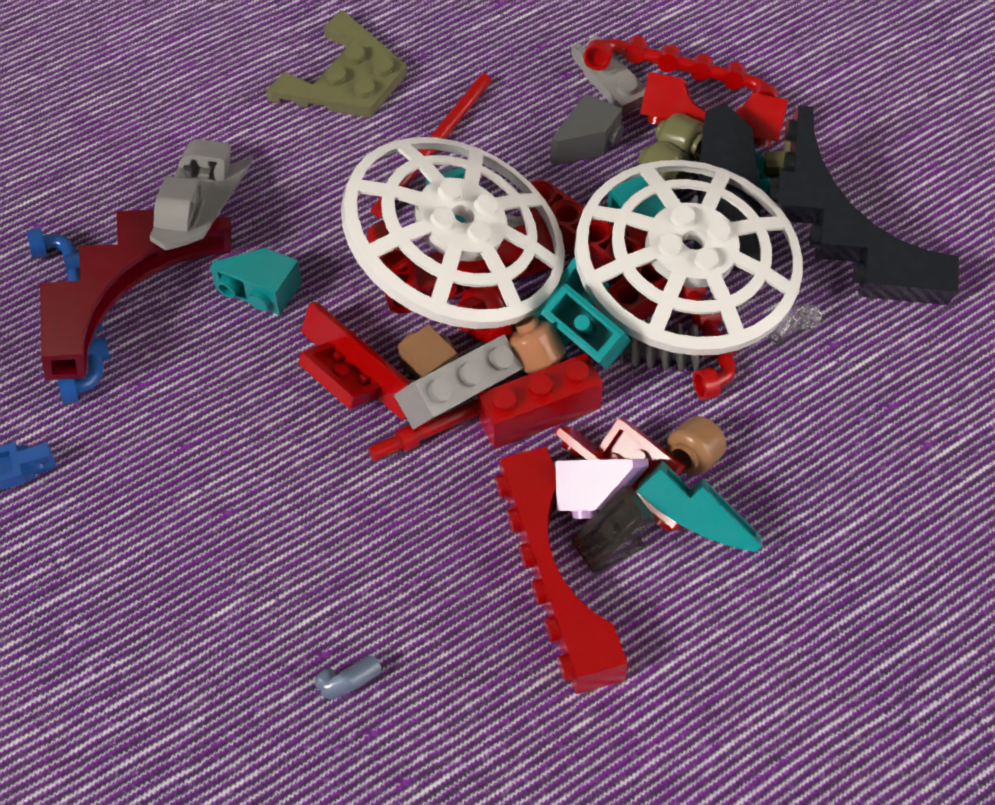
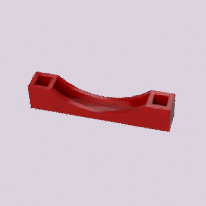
[495,446,628,695]

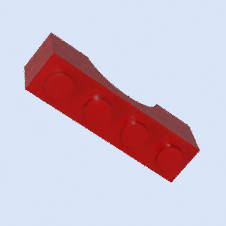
[640,72,789,147]

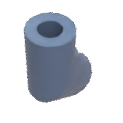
[315,655,381,700]

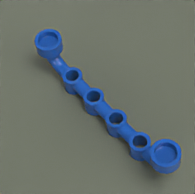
[26,228,110,405]

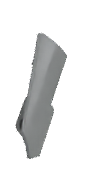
[150,139,252,250]

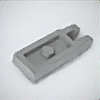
[571,35,645,114]

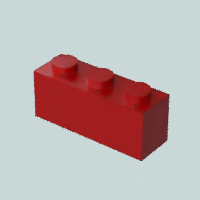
[478,353,603,450]

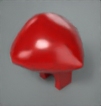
[457,285,515,342]

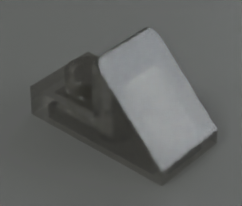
[571,486,655,573]

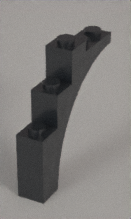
[767,105,959,305]

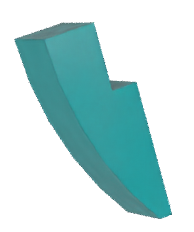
[636,460,762,552]

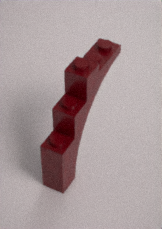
[40,209,231,380]

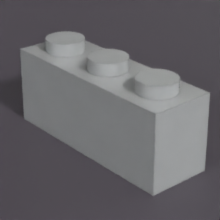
[394,334,523,430]

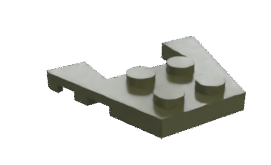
[266,10,407,118]

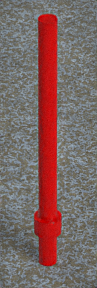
[371,73,491,218]
[367,355,577,462]

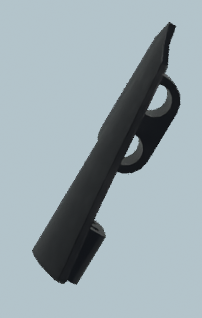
[693,103,761,271]

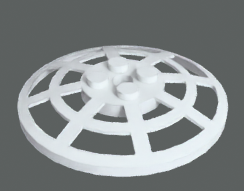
[341,137,565,329]
[574,160,803,356]

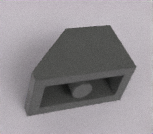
[551,93,624,165]

